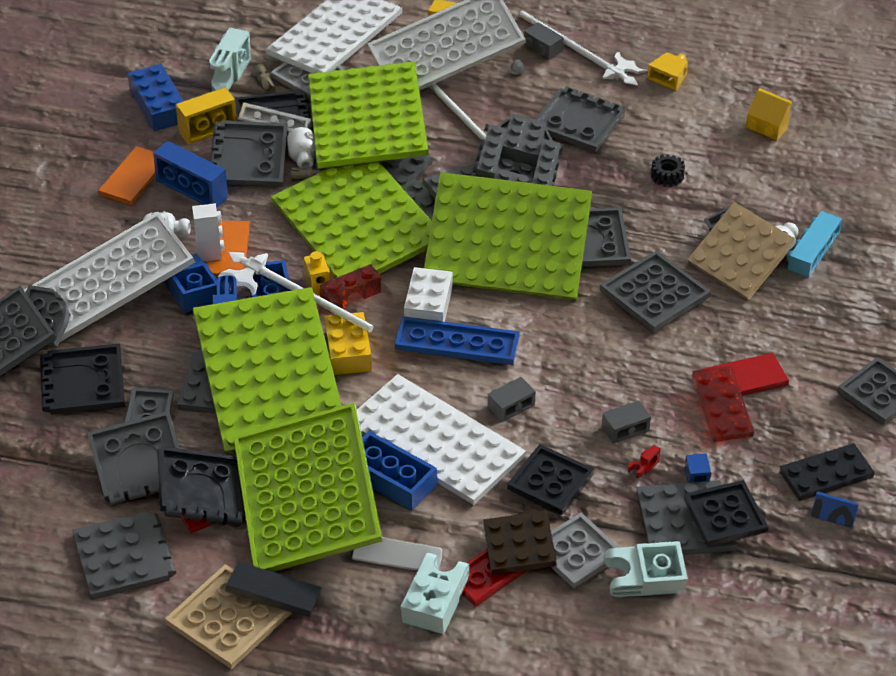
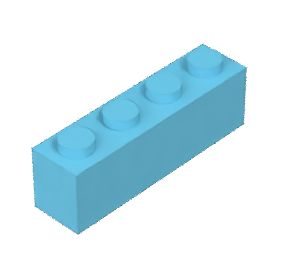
[787,211,842,278]

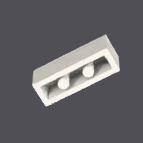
[192,203,225,262]

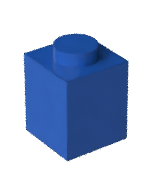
[684,453,711,483]

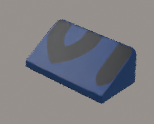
[811,492,859,528]

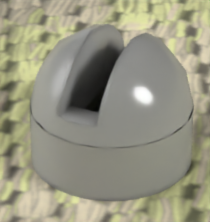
[511,59,526,75]

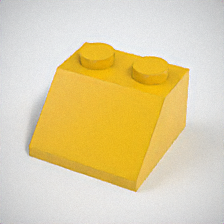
[745,88,792,141]

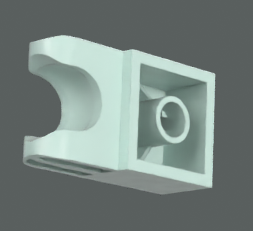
[210,28,251,91]
[603,541,688,597]
[401,553,469,634]

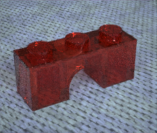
[320,264,381,313]

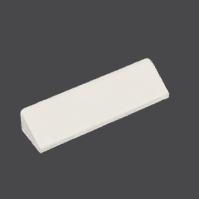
[238,103,313,132]
[352,537,442,571]

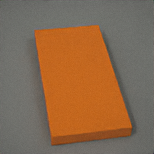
[98,146,156,206]
[207,221,250,278]

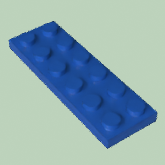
[395,316,520,365]

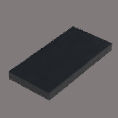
[225,561,322,618]

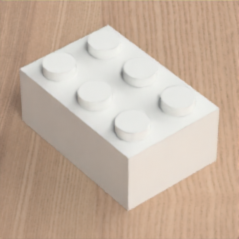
[404,267,453,322]

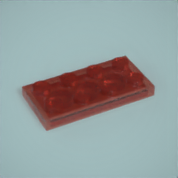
[692,365,754,442]

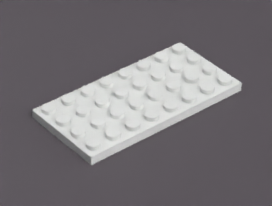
[266,0,402,74]
[368,0,526,91]
[24,212,195,342]
[357,374,526,505]

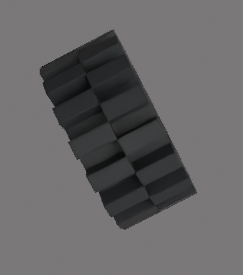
[651,154,685,187]

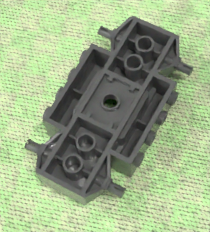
[471,113,564,186]

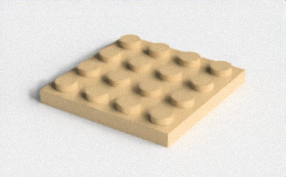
[687,202,796,300]
[165,564,292,669]

